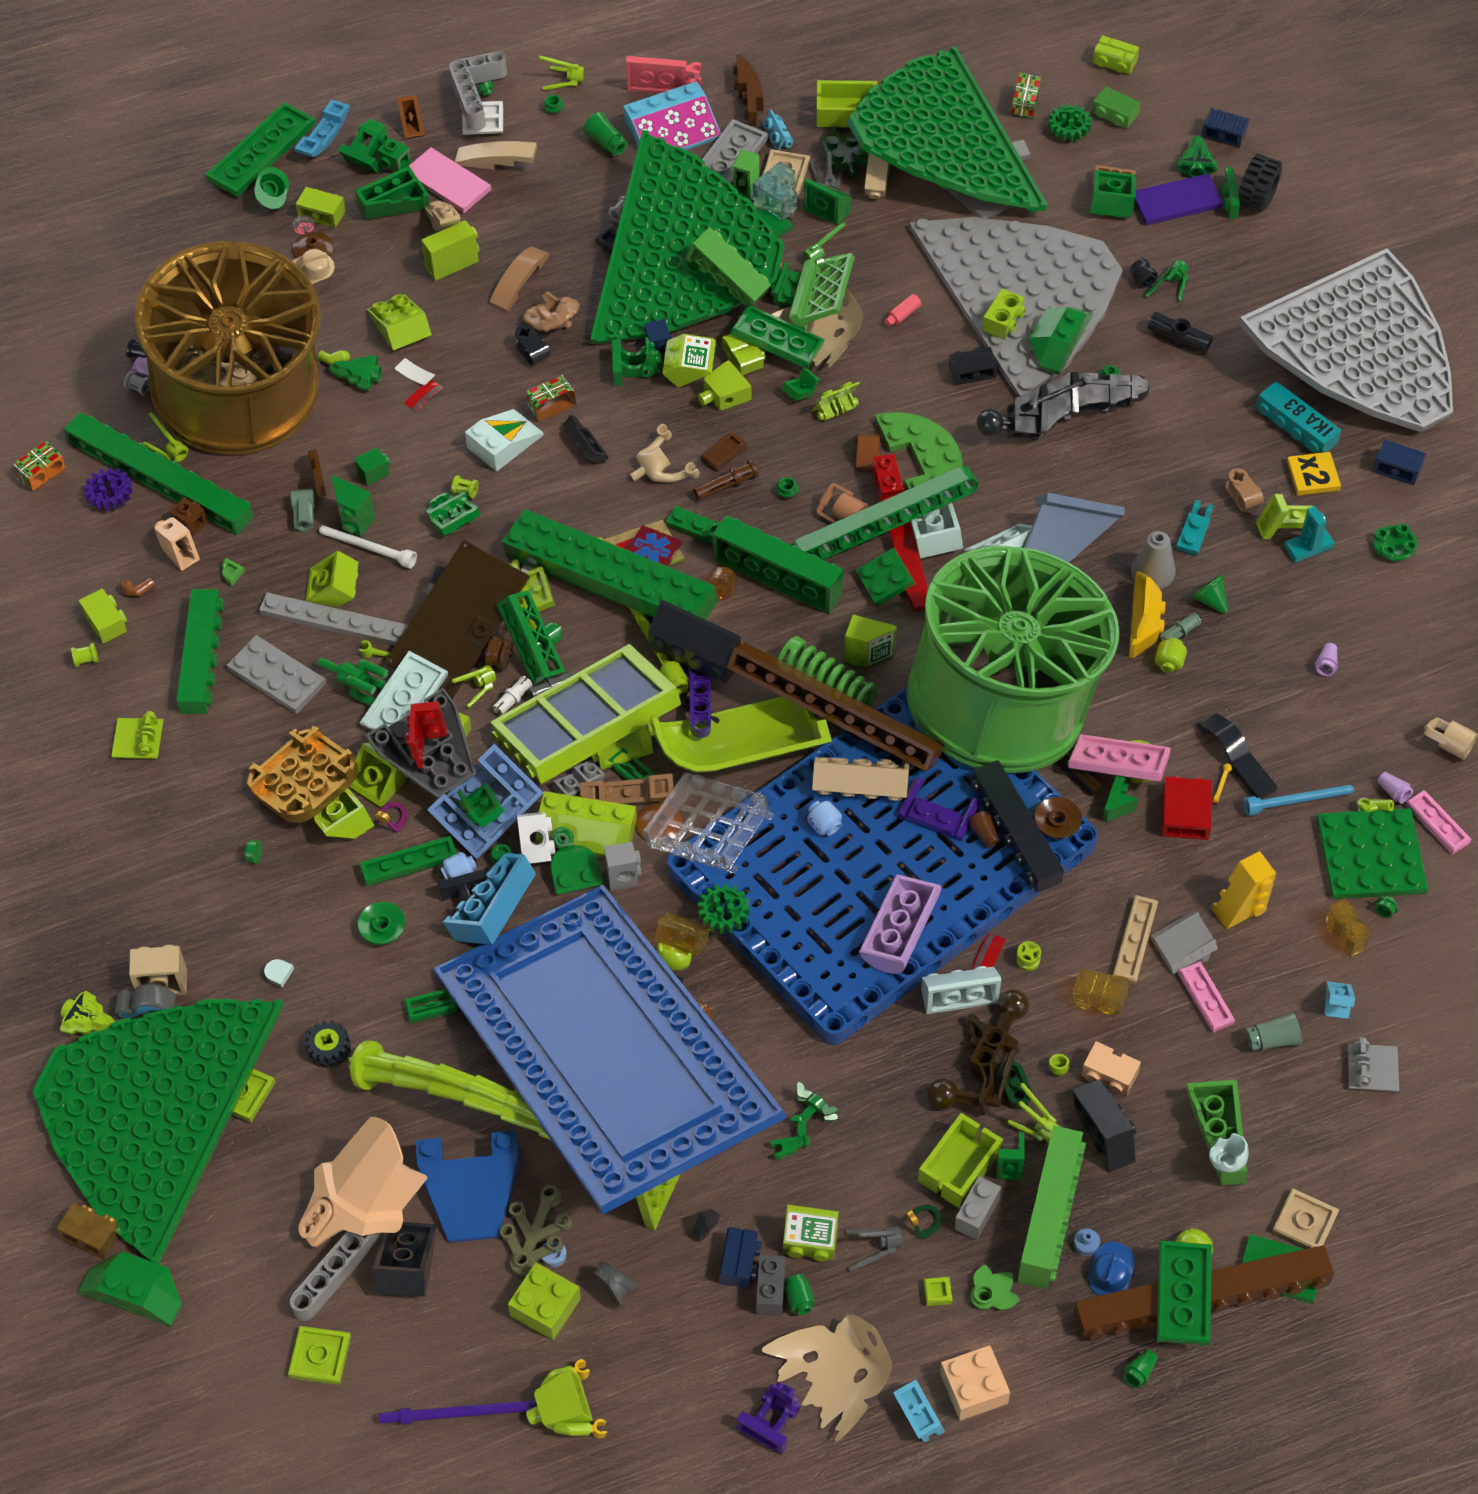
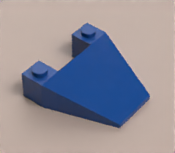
[416,1130,520,1243]

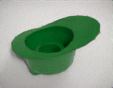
[254,167,289,209]

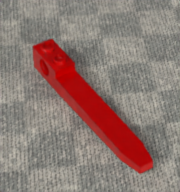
[872,454,928,612]

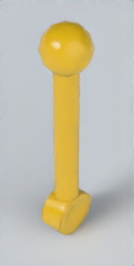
[1213,763,1232,804]

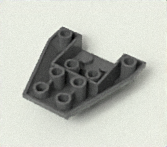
[365,688,477,799]

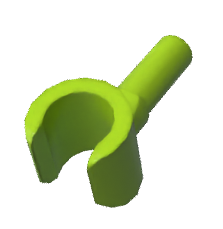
[359,640,390,659]

